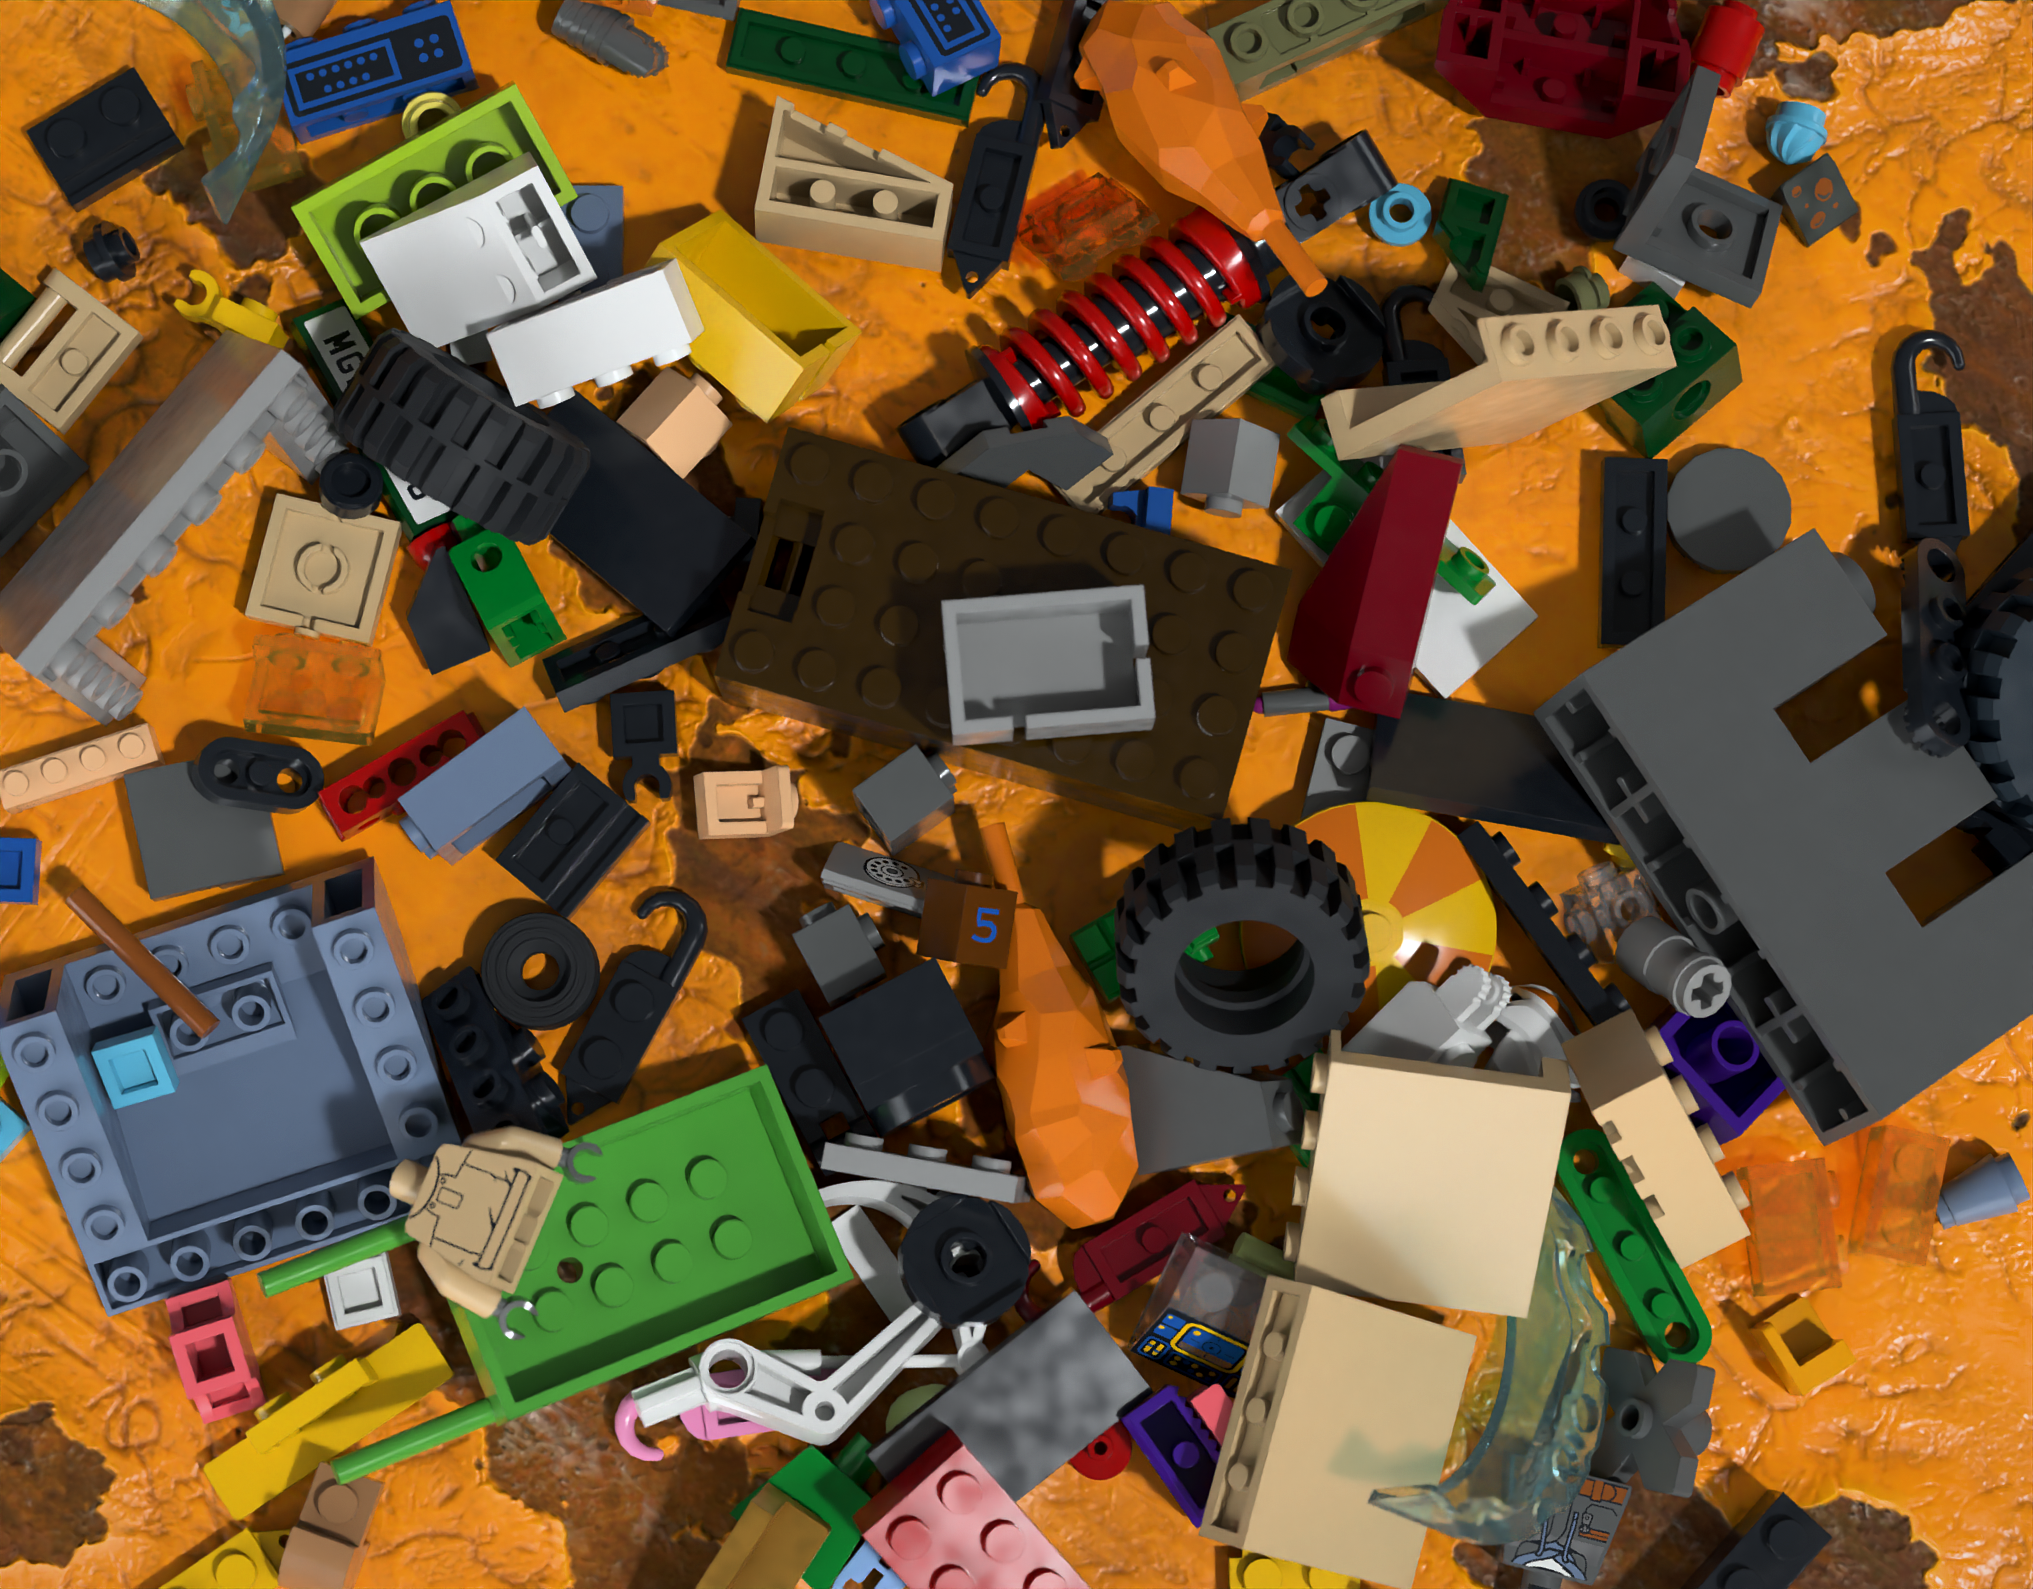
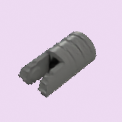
[551,0,670,78]

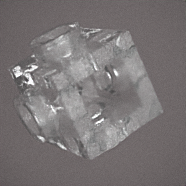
[1559,861,1663,964]

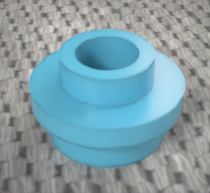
[1368,183,1432,247]

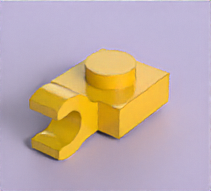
[174,270,288,350]

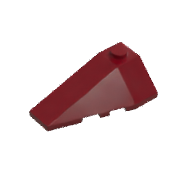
[1286,444,1464,719]

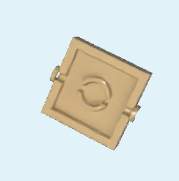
[245,493,402,648]

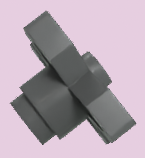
[1581,1347,1715,1498]

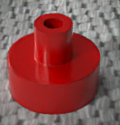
[1070,1421,1132,1480]

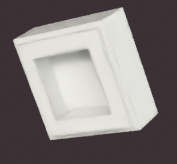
[324,1252,402,1330]

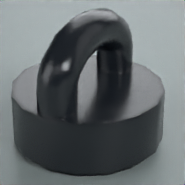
[318,453,384,520]

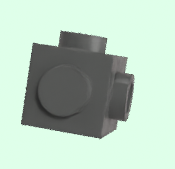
[792,902,887,1008]

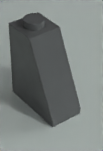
[1117,1042,1304,1175]

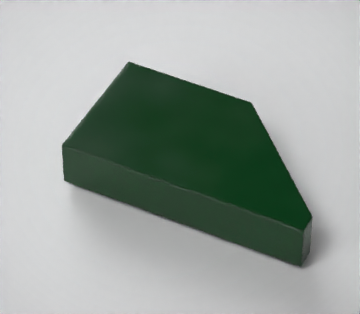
[1432,177,1509,293]

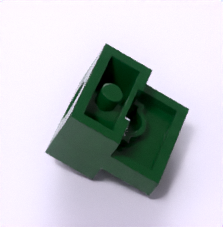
[1597,281,1743,459]

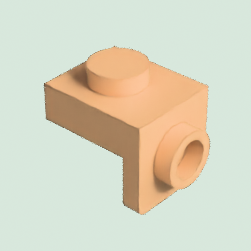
[693,765,799,839]

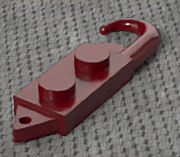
[1014,1179,1246,1323]

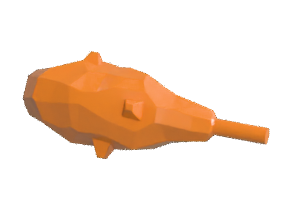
[1074,0,1327,297]
[980,822,1139,1229]

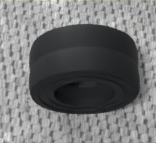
[481,912,600,1031]

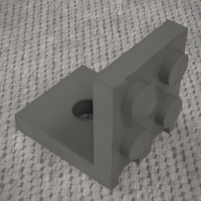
[1613,65,1783,309]

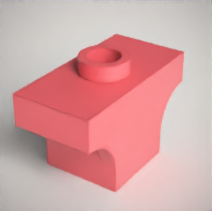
[165,1277,269,1424]

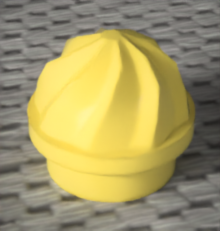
[402,91,461,139]

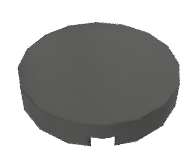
[1667,448,1791,574]

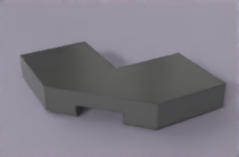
[936,416,1114,491]

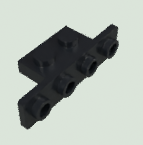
[422,966,570,1139]

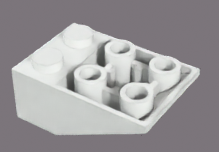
[359,151,598,348]

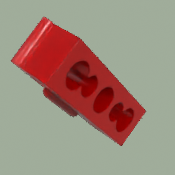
[317,710,486,842]

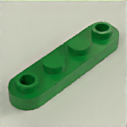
[1555,1129,1712,1365]

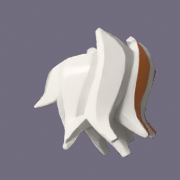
[1484,984,1581,1103]

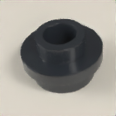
[1574,179,1631,242]
[83,220,140,283]

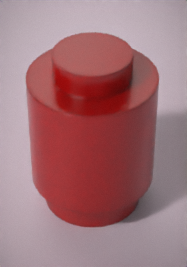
[1689,0,1765,98]

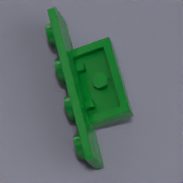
[1287,415,1496,605]

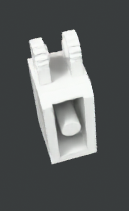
[1341,964,1513,1068]

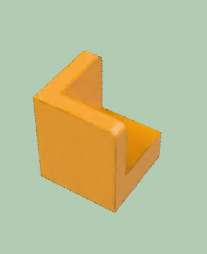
[1749,1297,1858,1396]

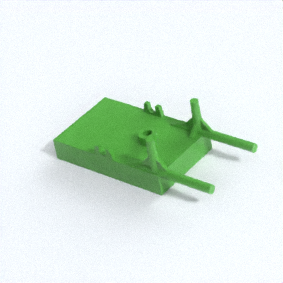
[257,1064,854,1486]

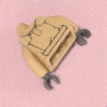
[389,1126,603,1340]

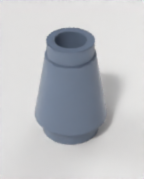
[1927,1152,2031,1230]

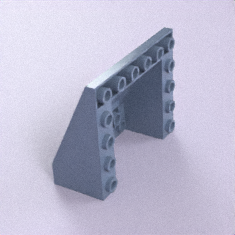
[0,856,466,1317]

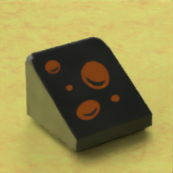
[1770,153,1859,248]

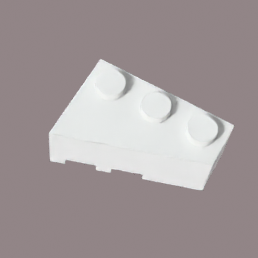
[486,258,705,409]

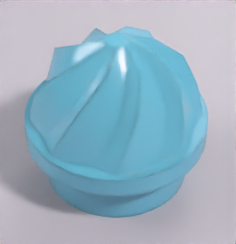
[1765,101,1828,165]

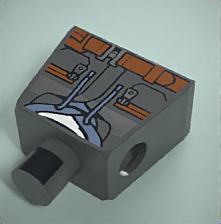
[1495,1454,1632,1589]

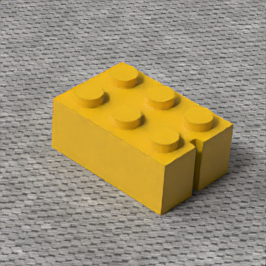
[643,209,862,423]

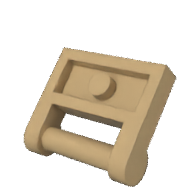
[0,268,144,435]

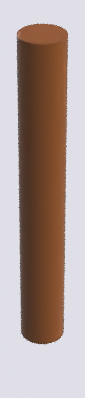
[65,885,220,1039]

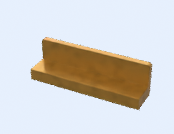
[695,1482,831,1589]

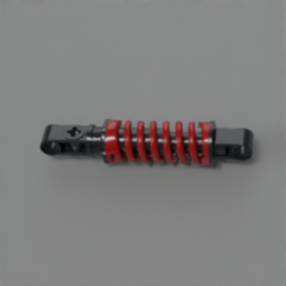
[895,129,1398,468]

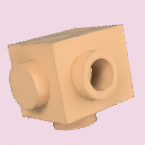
[616,366,733,479]

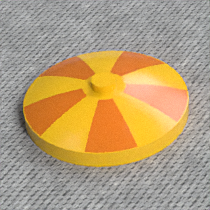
[1238,801,1497,1051]

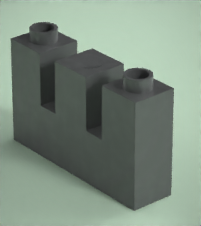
[1533,528,2033,1146]

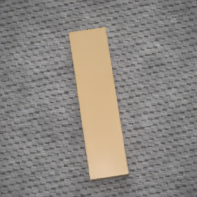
[1049,314,1277,515]

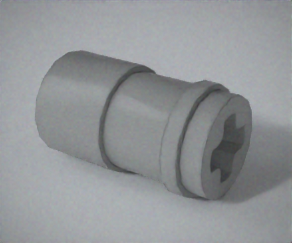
[1615,917,1732,1018]

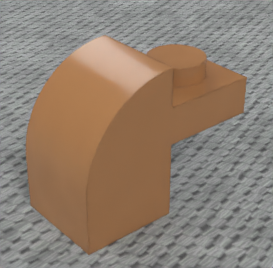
[278,1461,385,1589]

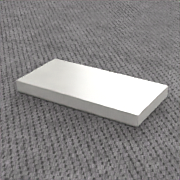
[1274,455,1539,700]

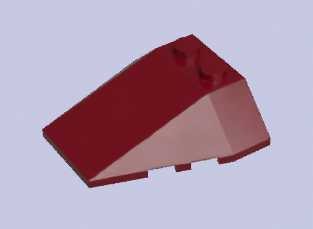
[1434,0,1692,139]

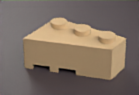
[754,96,953,272]

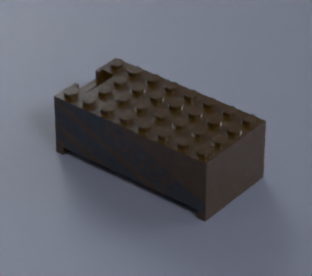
[714,427,1293,832]

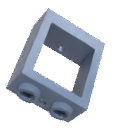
[397,706,571,866]

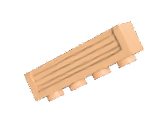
[0,723,165,814]

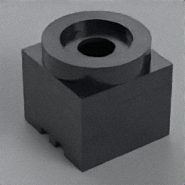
[819,957,996,1138]

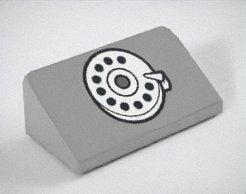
[820,842,954,919]

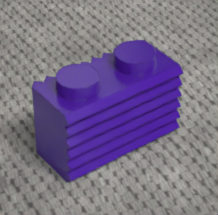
[1120,1384,1221,1529]

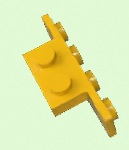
[203,1323,454,1520]

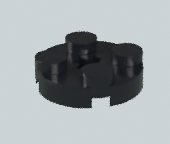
[1256,275,1386,396]
[898,1194,1031,1329]

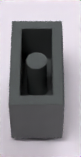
[852,744,957,857]

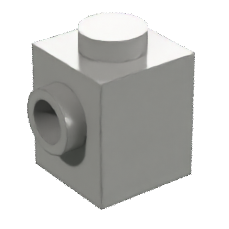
[1180,418,1280,518]

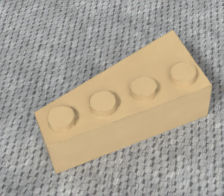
[1561,1008,1751,1269]

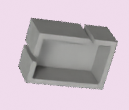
[941,585,1155,746]

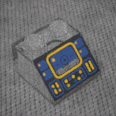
[1126,1231,1285,1399]

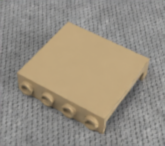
[1321,305,1677,461]
[1283,1029,1571,1318]
[1198,1275,1477,1589]

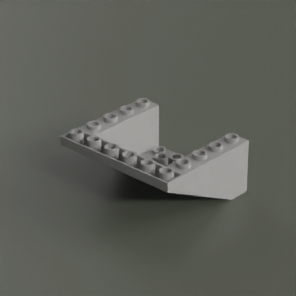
[0,330,349,726]

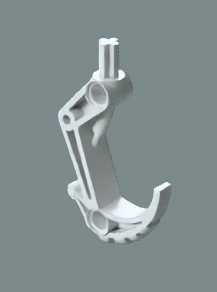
[631,1179,998,1446]

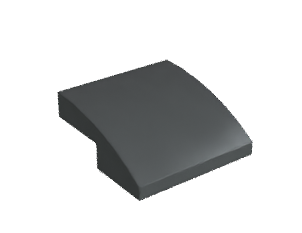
[123,760,285,902]

